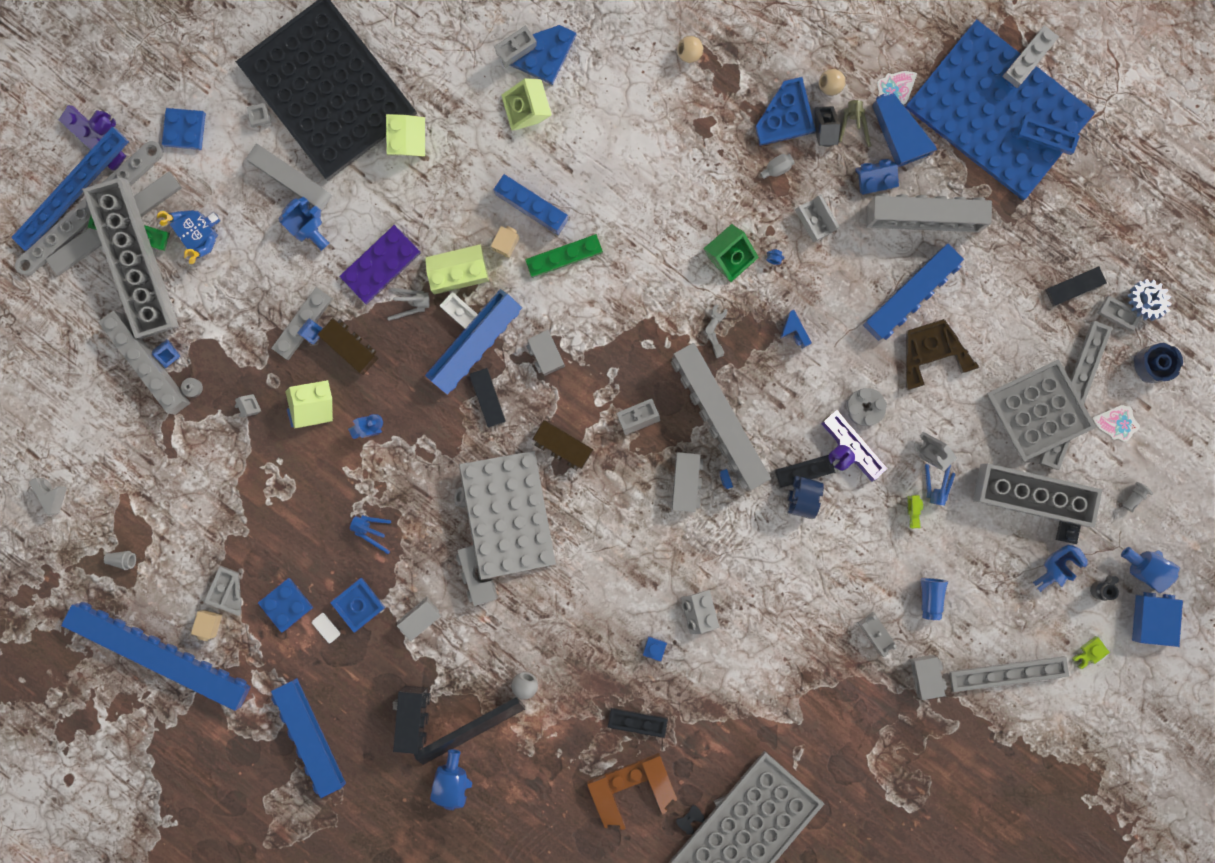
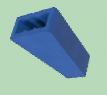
[872,93,937,167]

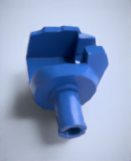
[278,197,330,251]
[1033,545,1088,592]
[1121,547,1180,593]
[430,749,472,811]

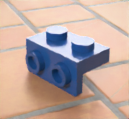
[855,159,899,195]

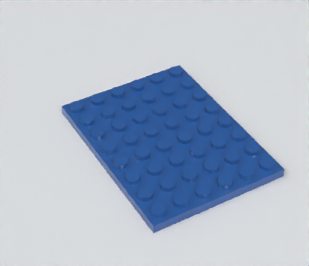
[905,19,1095,201]

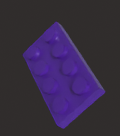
[339,225,421,305]

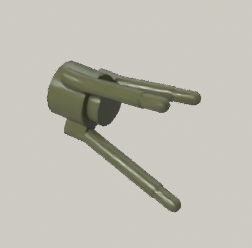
[839,100,871,147]

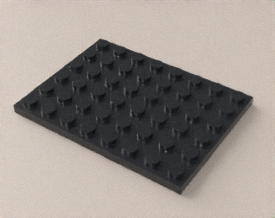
[235,0,417,181]

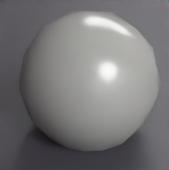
[511,672,538,700]

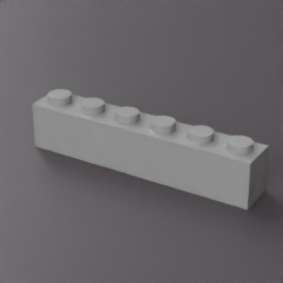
[98,310,190,415]

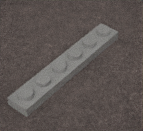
[949,656,1069,692]

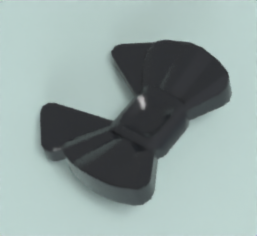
[676,804,705,835]

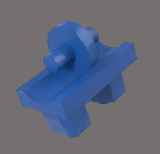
[348,414,383,439]

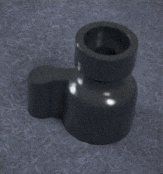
[1090,575,1119,601]

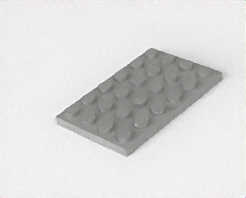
[459,451,556,580]

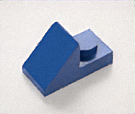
[780,309,812,349]

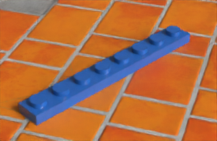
[11,127,129,251]

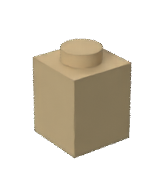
[491,226,520,258]
[191,610,222,641]

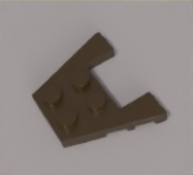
[906,319,979,391]

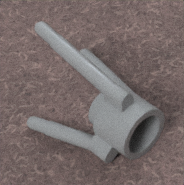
[387,287,430,321]

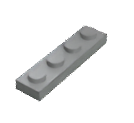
[1002,25,1059,88]
[271,287,333,360]

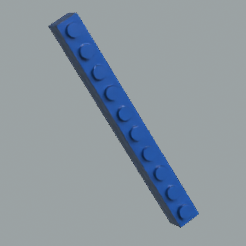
[61,602,251,711]

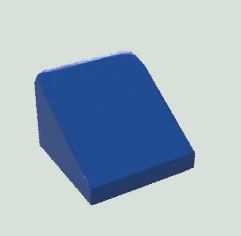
[152,339,180,368]

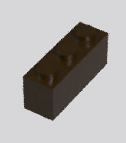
[317,318,379,375]
[532,420,594,471]

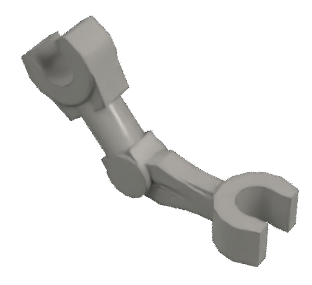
[705,304,727,358]

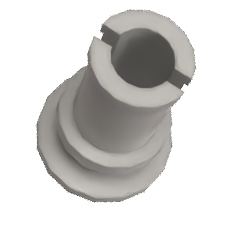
[1122,482,1153,513]

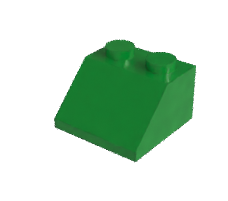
[703,224,759,282]

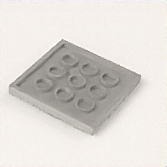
[986,359,1097,462]

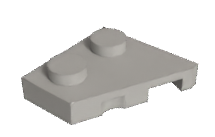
[204,566,242,616]

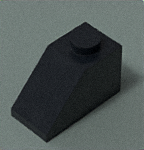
[815,106,840,147]

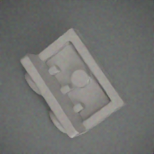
[795,195,839,242]
[681,590,719,634]

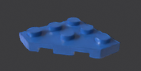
[510,25,577,85]
[755,77,816,146]

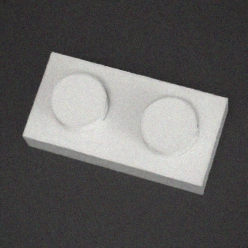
[440,292,478,329]

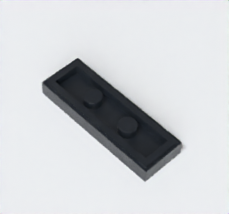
[1045,266,1107,307]
[469,368,506,428]
[774,455,836,488]
[607,707,668,738]

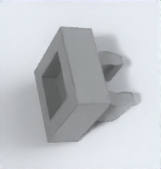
[235,394,261,417]

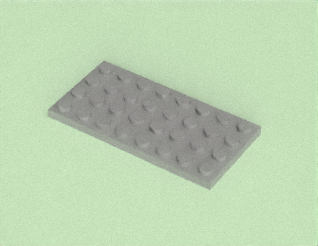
[669,751,824,863]

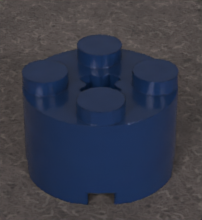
[1134,343,1183,383]
[787,476,824,519]

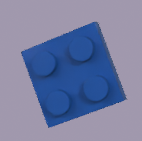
[162,108,206,150]
[258,578,313,633]
[330,578,386,633]

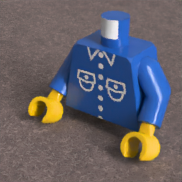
[157,210,221,264]

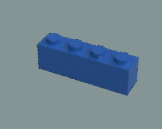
[493,174,569,236]

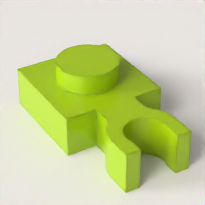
[907,495,923,529]
[1072,636,1110,669]

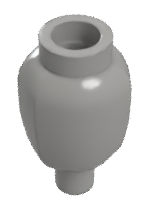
[760,154,795,179]

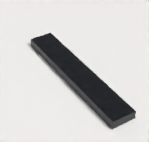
[414,697,525,765]

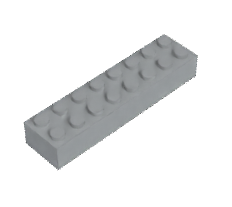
[82,177,179,339]
[671,343,771,491]

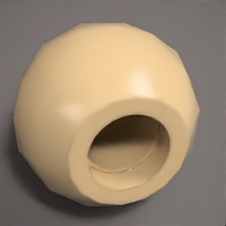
[677,36,703,63]
[819,69,845,96]

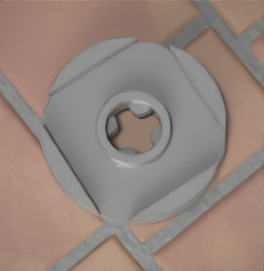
[847,388,887,426]

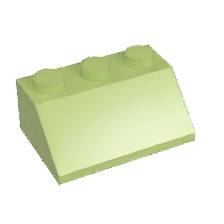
[425,244,489,294]

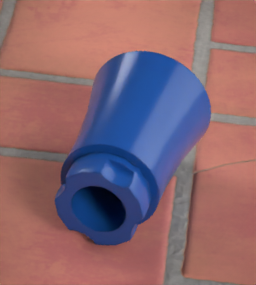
[920,578,948,620]

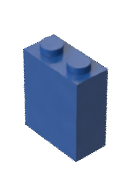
[1132,592,1183,647]

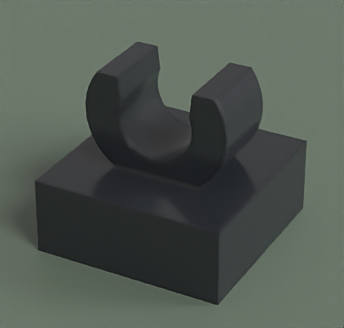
[1055,521,1081,545]

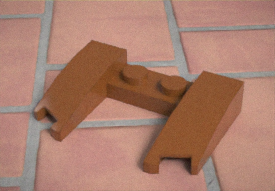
[587,753,677,830]

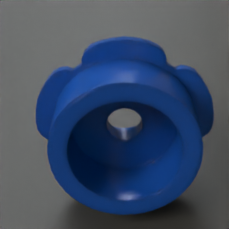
[766,249,785,265]

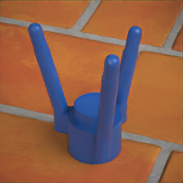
[925,464,955,506]
[350,515,391,554]

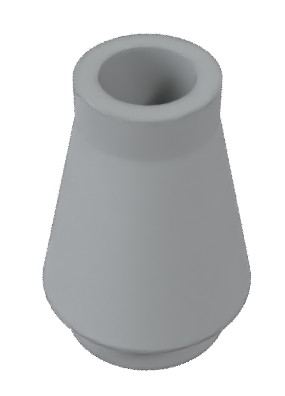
[104,551,136,570]

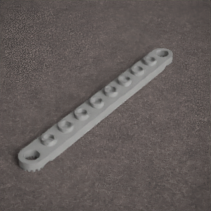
[15,141,164,276]

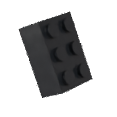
[393,686,431,754]

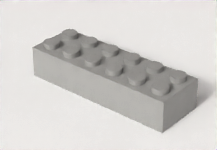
[866,193,992,232]
[973,463,1103,528]

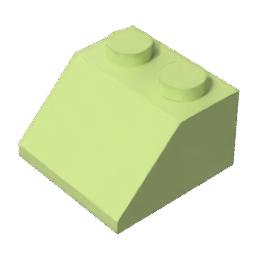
[501,78,552,131]
[386,114,425,156]
[286,380,333,429]

